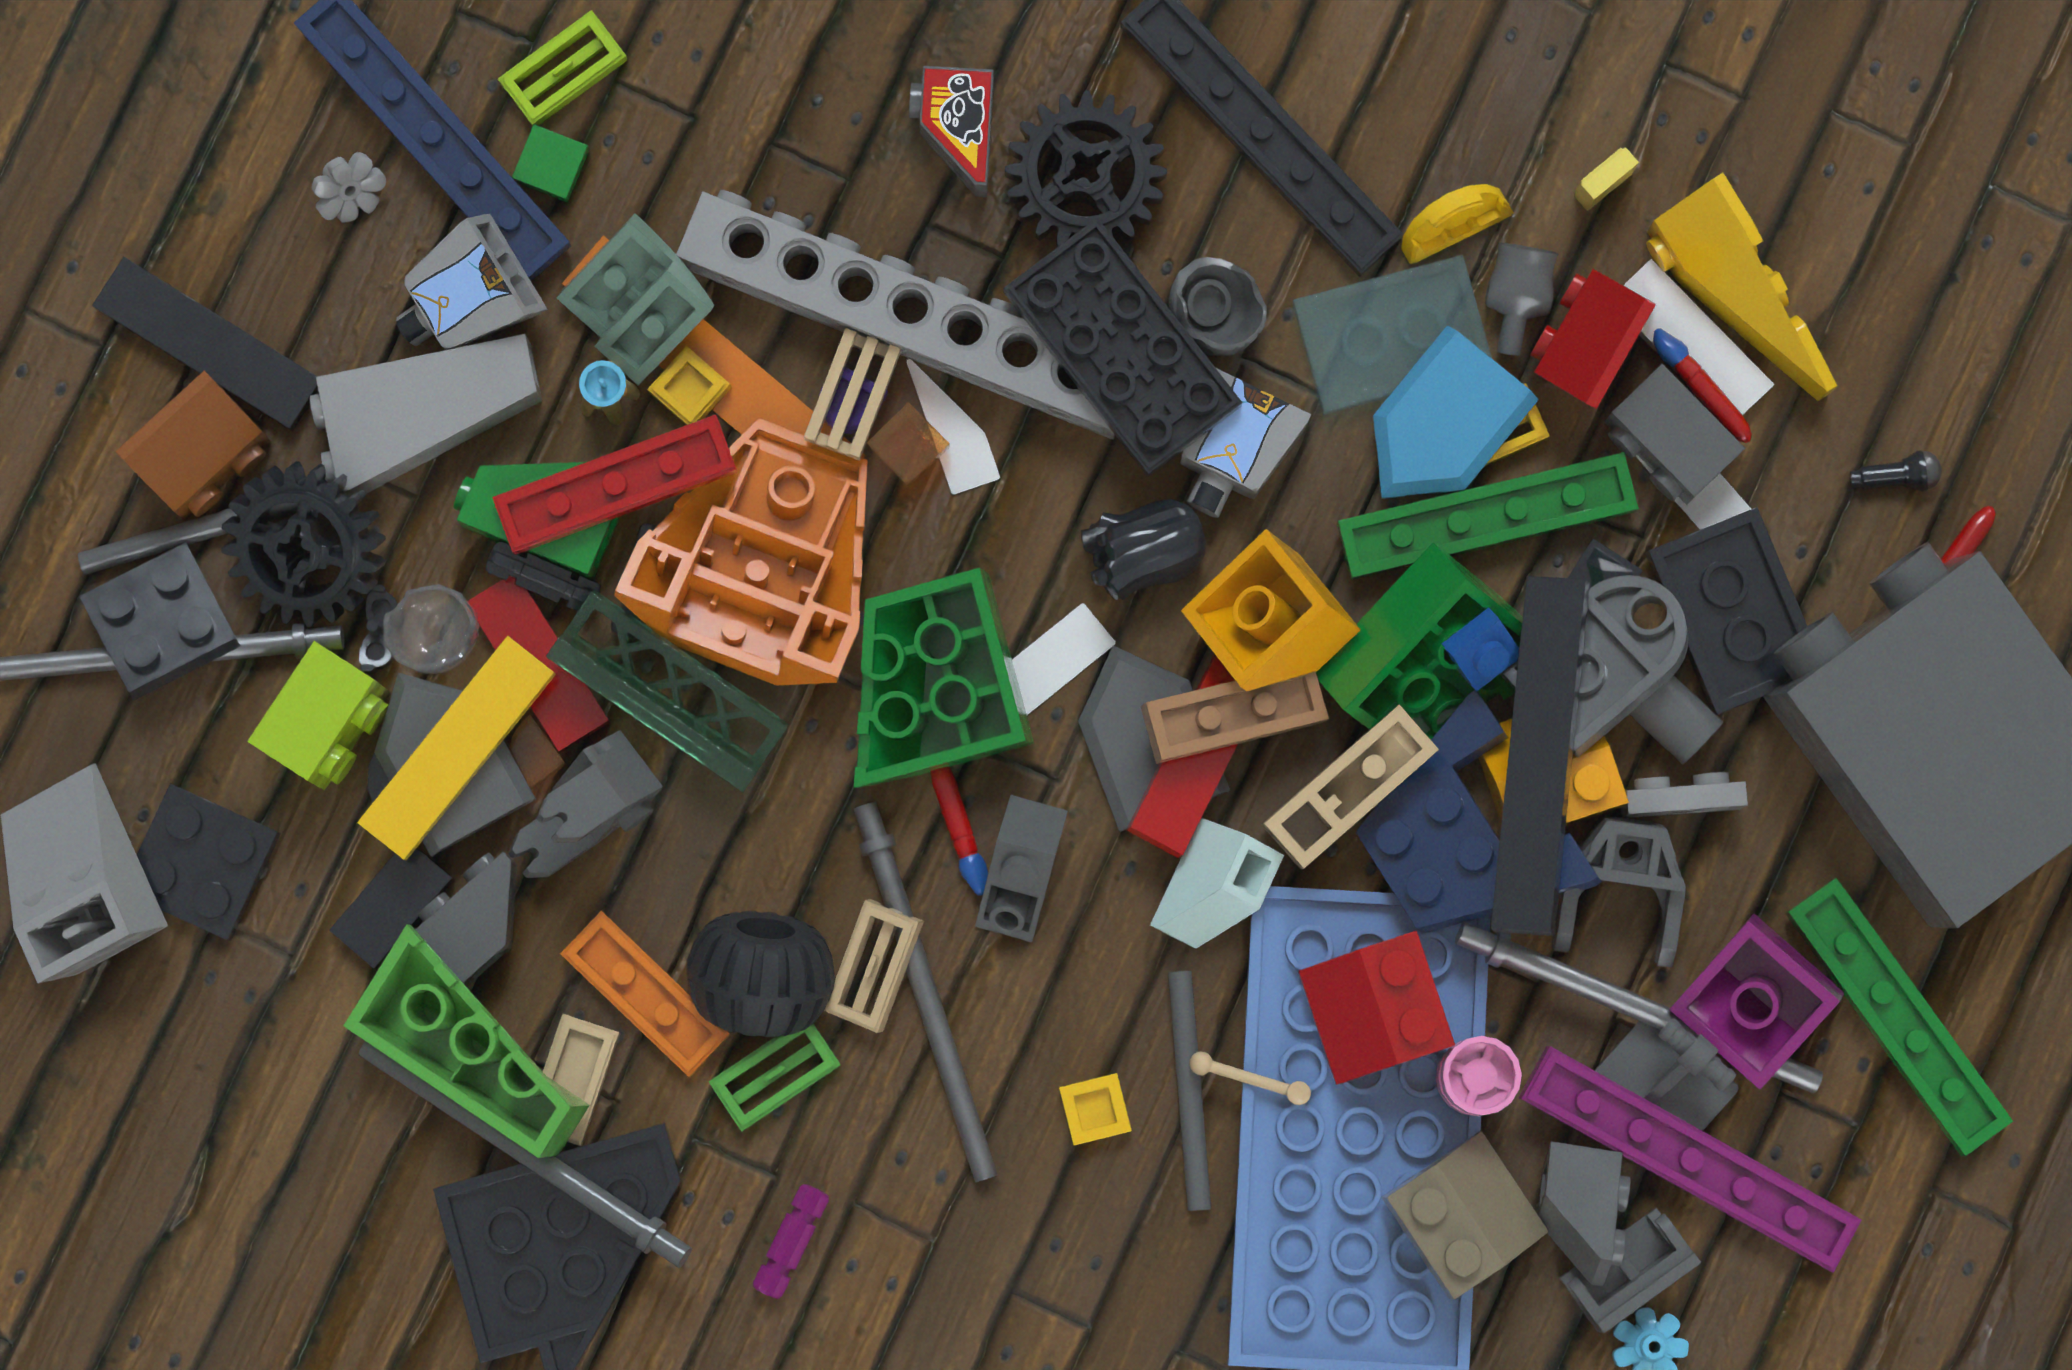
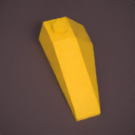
[1646,173,1837,401]

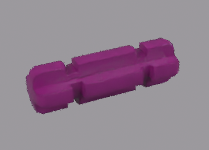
[753,1184,829,1299]

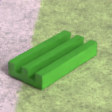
[709,1024,841,1132]

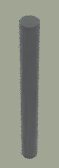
[78,503,298,575]
[1168,971,1211,1211]

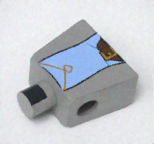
[396,214,548,350]
[1180,368,1311,518]

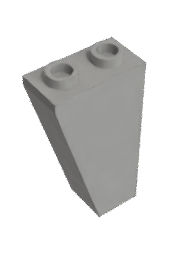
[310,334,542,496]

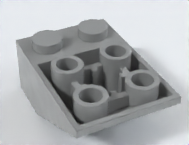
[1,764,168,983]

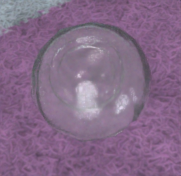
[383,584,480,674]

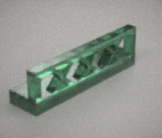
[546,590,789,792]

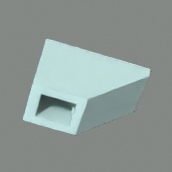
[1150,818,1284,948]

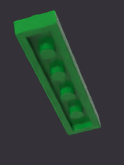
[1337,452,1639,580]
[1785,878,2014,1156]

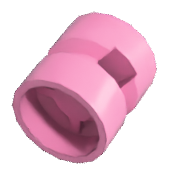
[1436,1036,1522,1117]

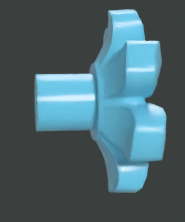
[1612,1307,1689,1370]

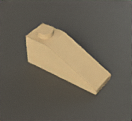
[1261,705,1439,869]

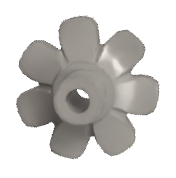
[311,152,386,223]

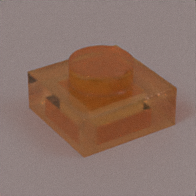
[866,402,950,488]

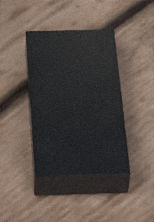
[329,848,454,970]

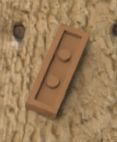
[1140,671,1329,764]

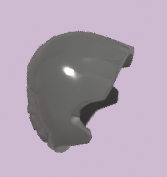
[1169,257,1267,357]

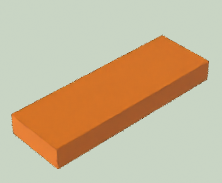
[560,911,731,1077]

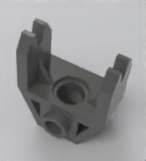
[508,730,663,878]
[1552,814,1686,968]

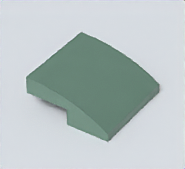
[557,213,714,385]

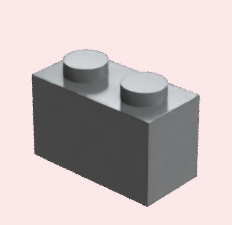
[1605,364,1745,505]

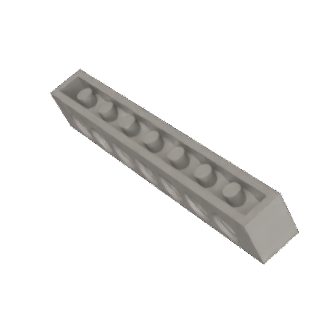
[676,190,1115,440]

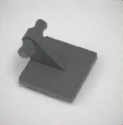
[1594,1018,1738,1131]

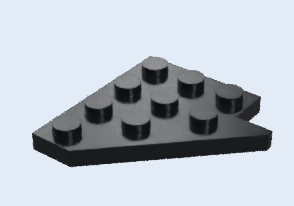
[433,1123,682,1370]

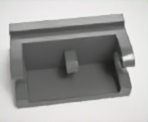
[1559,1208,1701,1333]

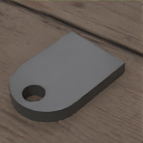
[1500,575,1688,758]

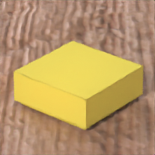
[1574,147,1639,211]

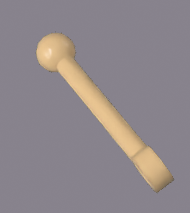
[1189,1051,1311,1105]

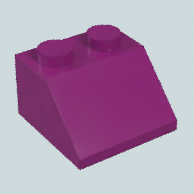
[1669,914,1844,1090]

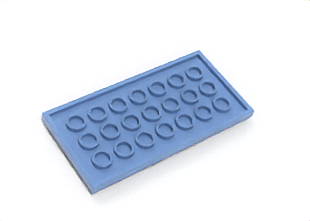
[1227,886,1491,1370]

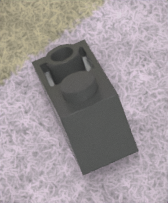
[975,795,1068,942]
[415,852,517,987]
[1537,1141,1630,1286]

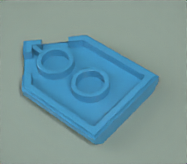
[1373,326,1539,499]

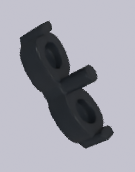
[359,584,400,674]

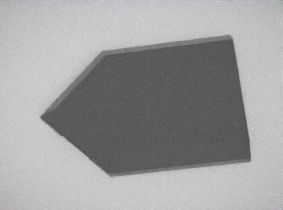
[1078,646,1230,832]
[374,673,536,857]

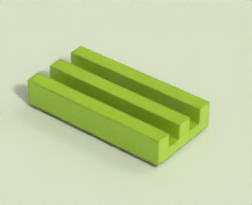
[498,10,628,127]

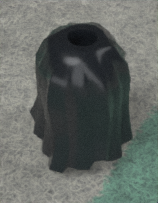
[1081,499,1207,600]

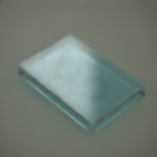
[1292,255,1492,415]

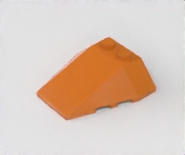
[614,418,868,686]

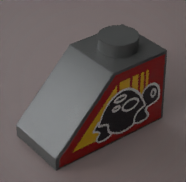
[909,66,994,197]

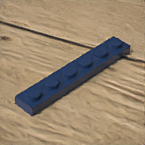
[294,0,571,281]

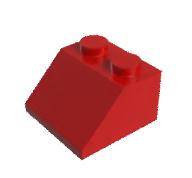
[1530,268,1656,409]
[1298,930,1455,1085]

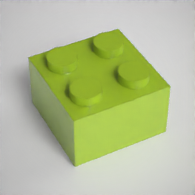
[247,641,390,791]

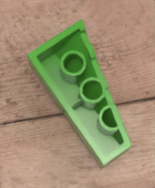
[343,924,590,1158]

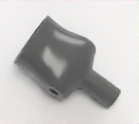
[1485,242,1559,356]

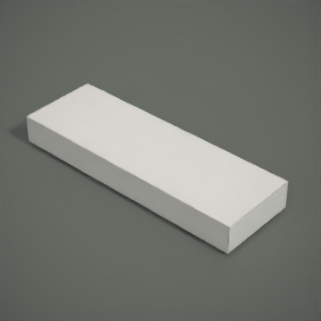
[1624,259,1774,415]

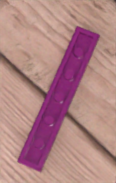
[1518,1046,1862,1273]

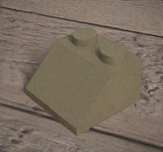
[1381,1131,1549,1300]

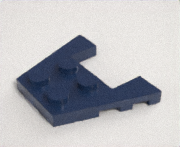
[1356,690,1602,934]

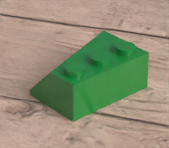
[1316,542,1523,740]
[854,568,1034,788]

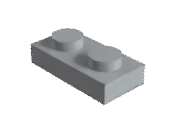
[1621,772,1748,818]

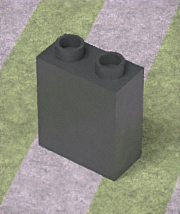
[1763,542,2072,928]

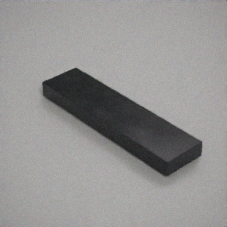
[92,257,318,432]

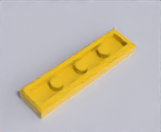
[357,636,556,861]

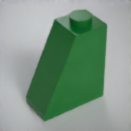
[453,462,621,580]

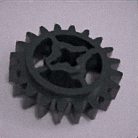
[1005,90,1167,247]
[221,461,386,627]

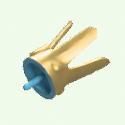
[579,360,640,425]

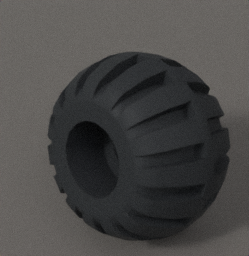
[686,911,835,1037]

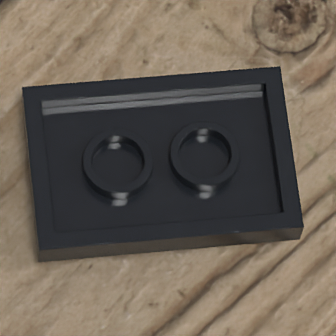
[1645,507,1807,715]

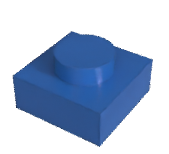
[1442,608,1520,692]

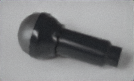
[1850,450,1942,492]

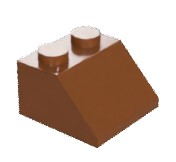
[115,370,271,520]

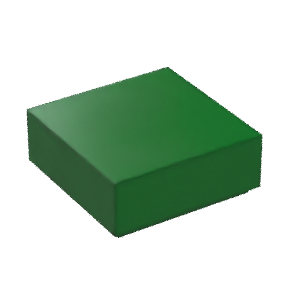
[512,124,590,203]

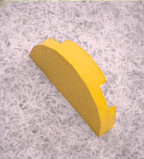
[1401,184,1514,265]

